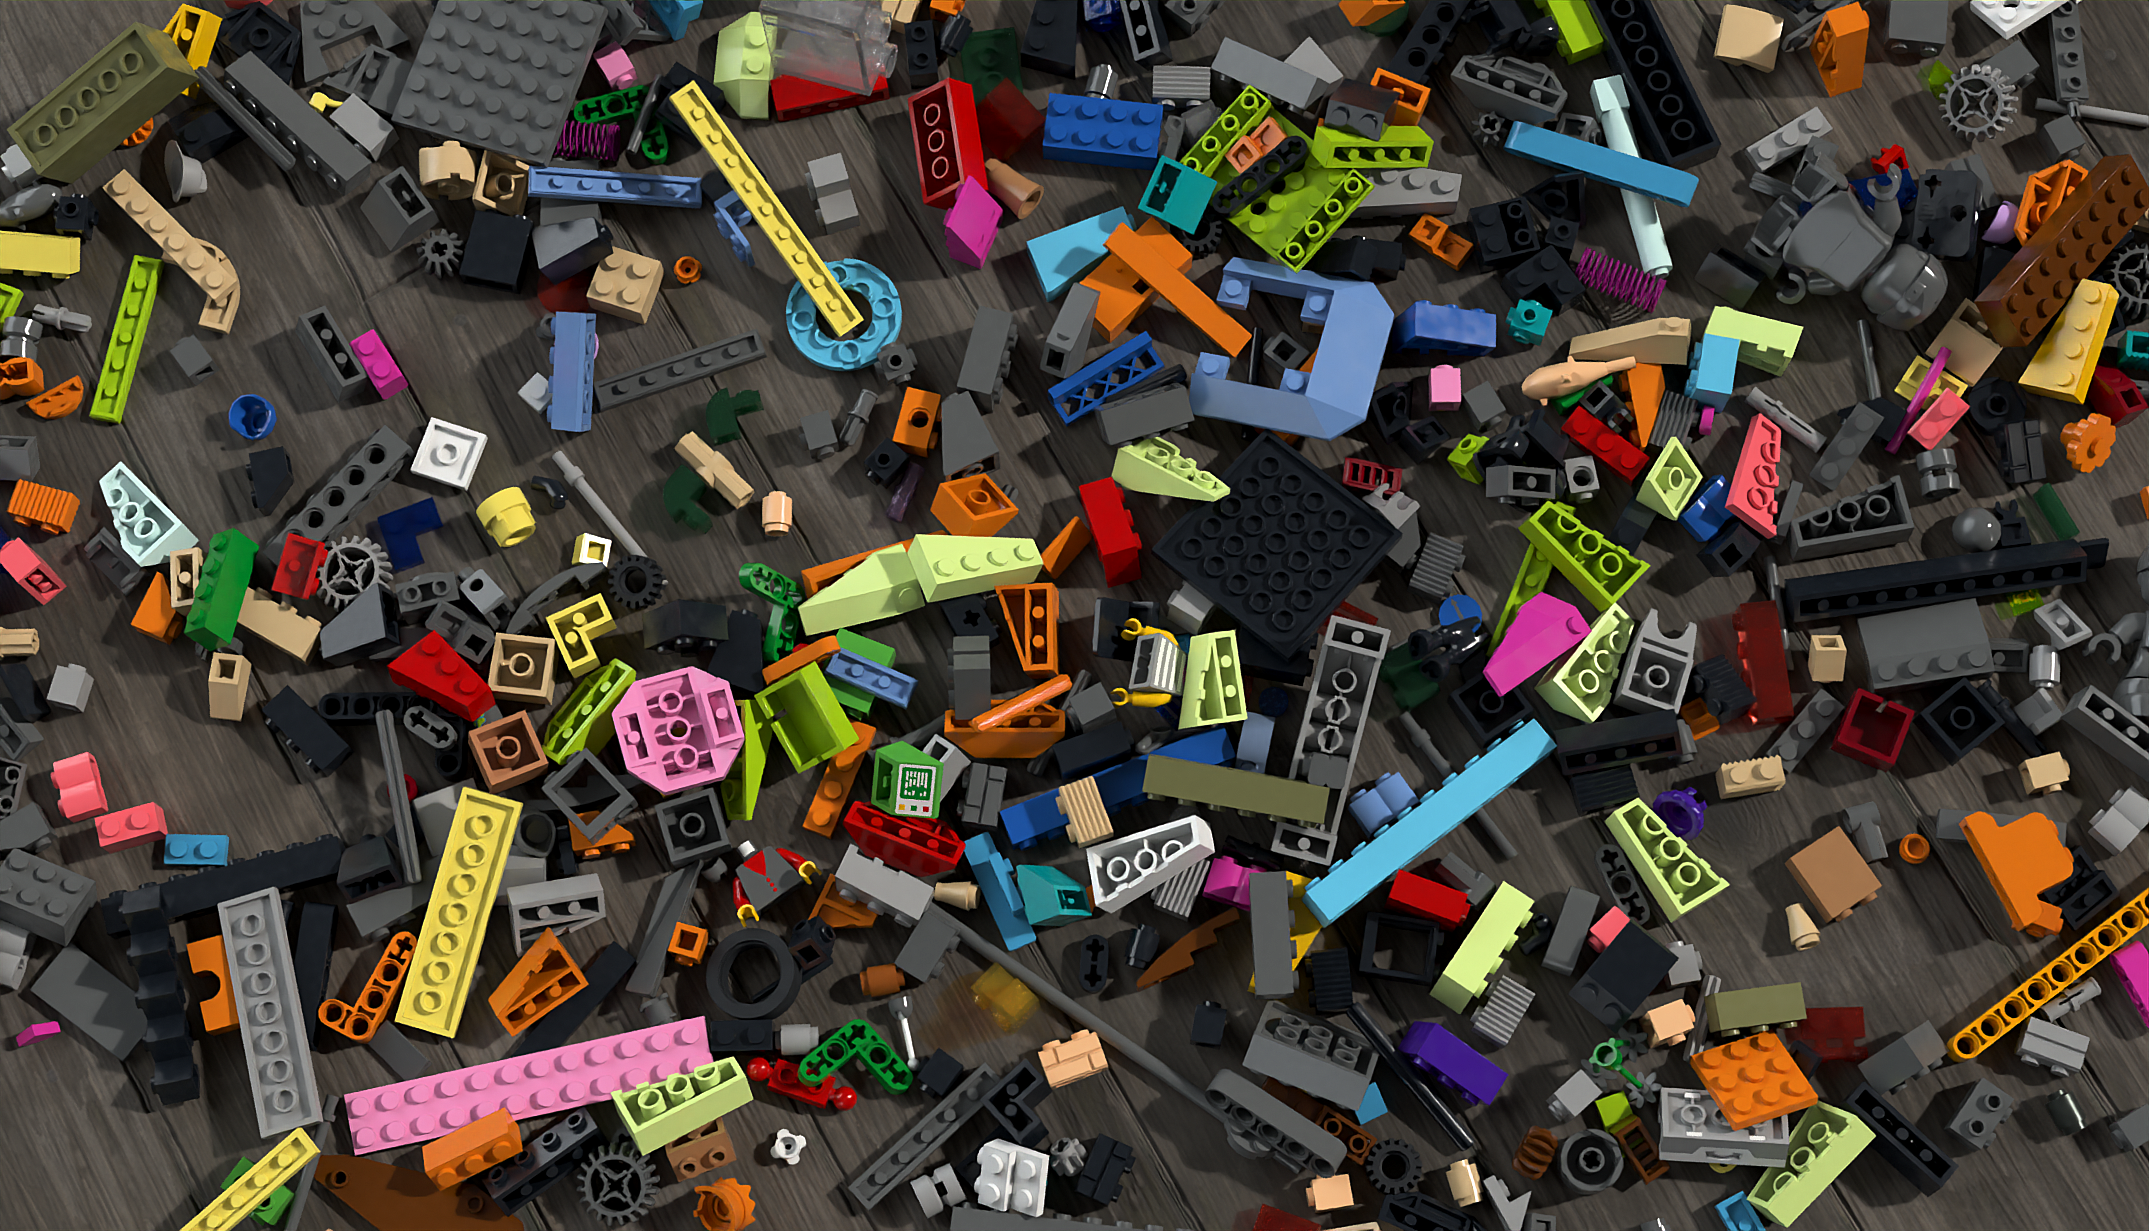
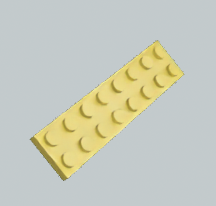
[395,786,523,1038]

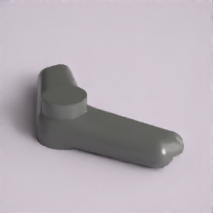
[1135,725,1210,755]

